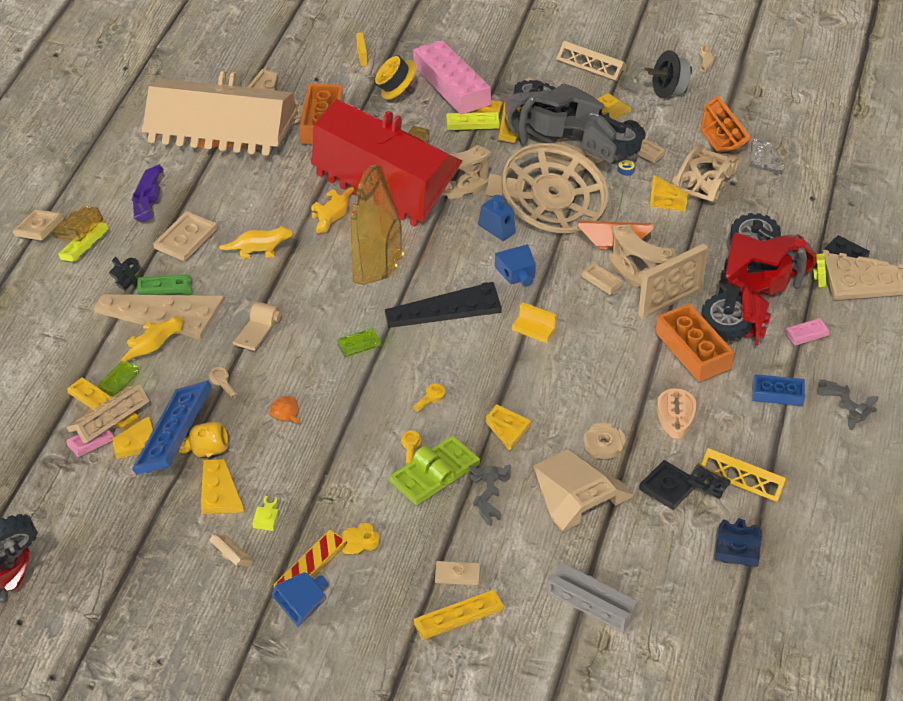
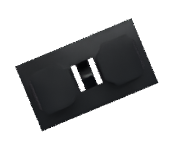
[109,257,140,291]
[687,463,731,499]

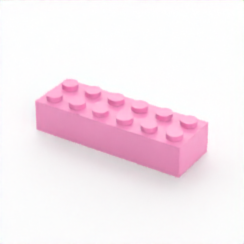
[413,40,491,115]

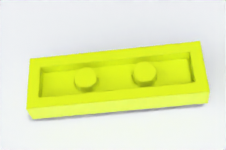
[446,112,499,130]
[58,222,109,262]

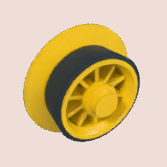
[374,55,417,100]

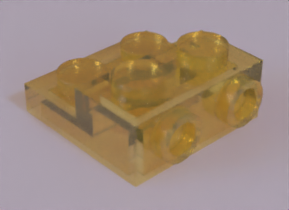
[52,206,104,241]

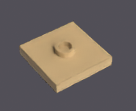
[13,210,65,240]

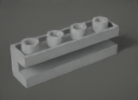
[547,562,638,633]

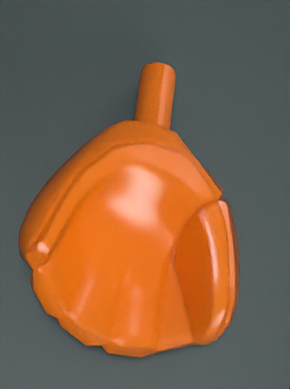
[269,396,300,424]

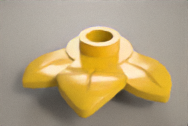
[341,522,380,554]

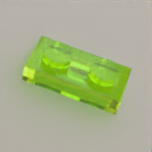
[337,328,381,357]
[98,361,139,397]

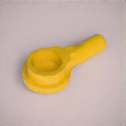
[413,383,446,412]
[401,430,422,465]

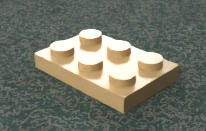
[154,211,217,262]

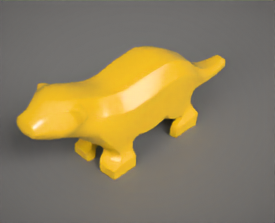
[311,187,354,234]
[219,226,293,259]
[122,316,184,363]

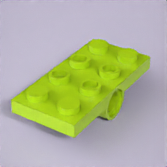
[389,435,480,506]

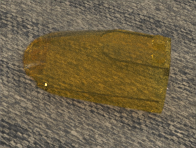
[351,165,404,285]

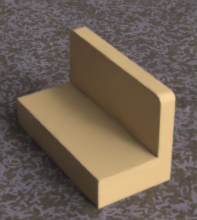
[486,173,528,202]

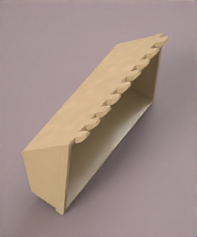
[141,71,297,156]

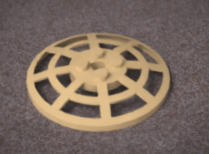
[501,143,608,233]

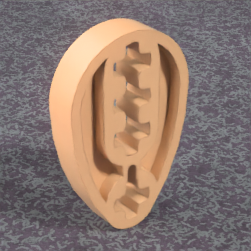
[657,389,696,439]

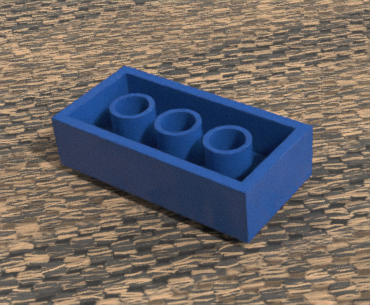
[752,374,805,406]

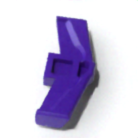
[132,164,164,222]

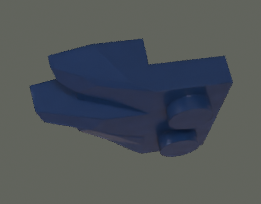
[715,518,762,567]

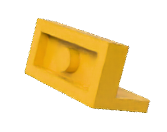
[512,302,557,343]

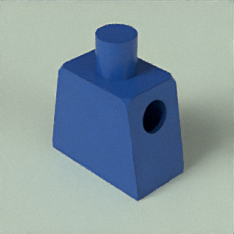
[478,195,516,241]
[495,244,536,286]
[271,572,328,627]

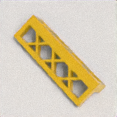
[702,448,789,502]

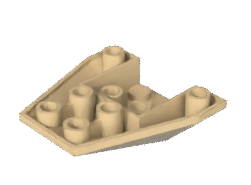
[533,449,633,532]

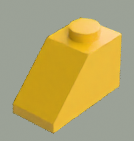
[597,93,631,120]

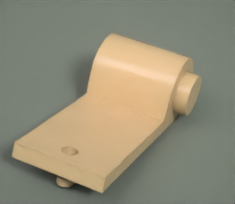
[233,301,281,351]

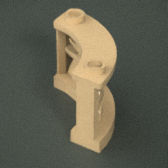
[441,145,491,199]
[672,145,741,204]
[609,225,676,288]

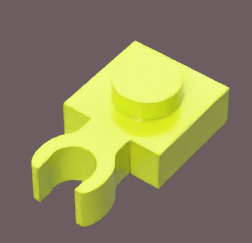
[813,253,826,287]
[252,496,279,531]

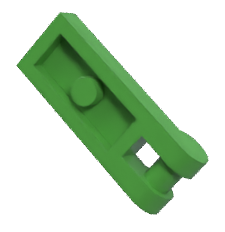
[137,274,192,295]

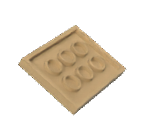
[638,243,708,319]

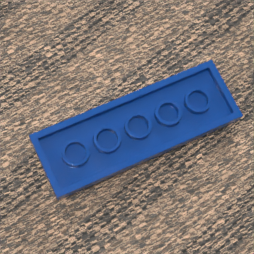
[132,380,212,475]

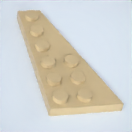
[821,250,903,300]
[94,294,224,340]

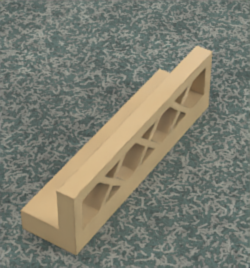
[556,41,627,81]
[66,384,149,443]

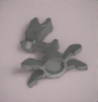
[818,379,878,430]
[469,464,511,526]

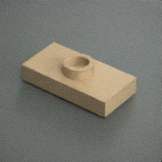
[582,263,623,295]
[209,534,253,567]
[435,561,480,585]

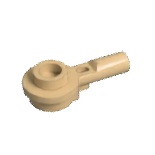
[209,367,238,399]

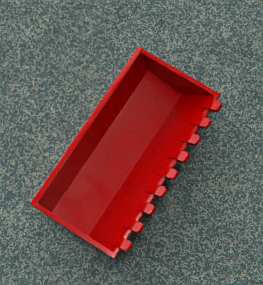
[311,99,463,227]

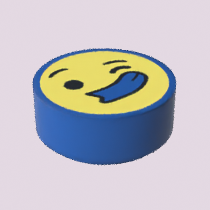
[617,159,636,175]

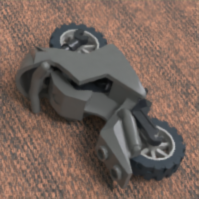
[505,80,643,163]

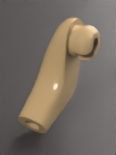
[699,44,714,72]

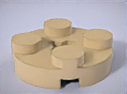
[583,423,625,460]

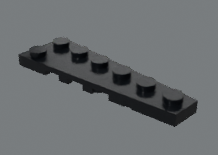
[385,282,502,328]

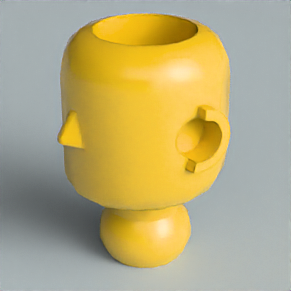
[178,421,228,458]

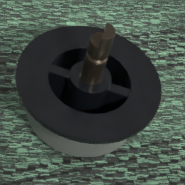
[644,50,692,98]

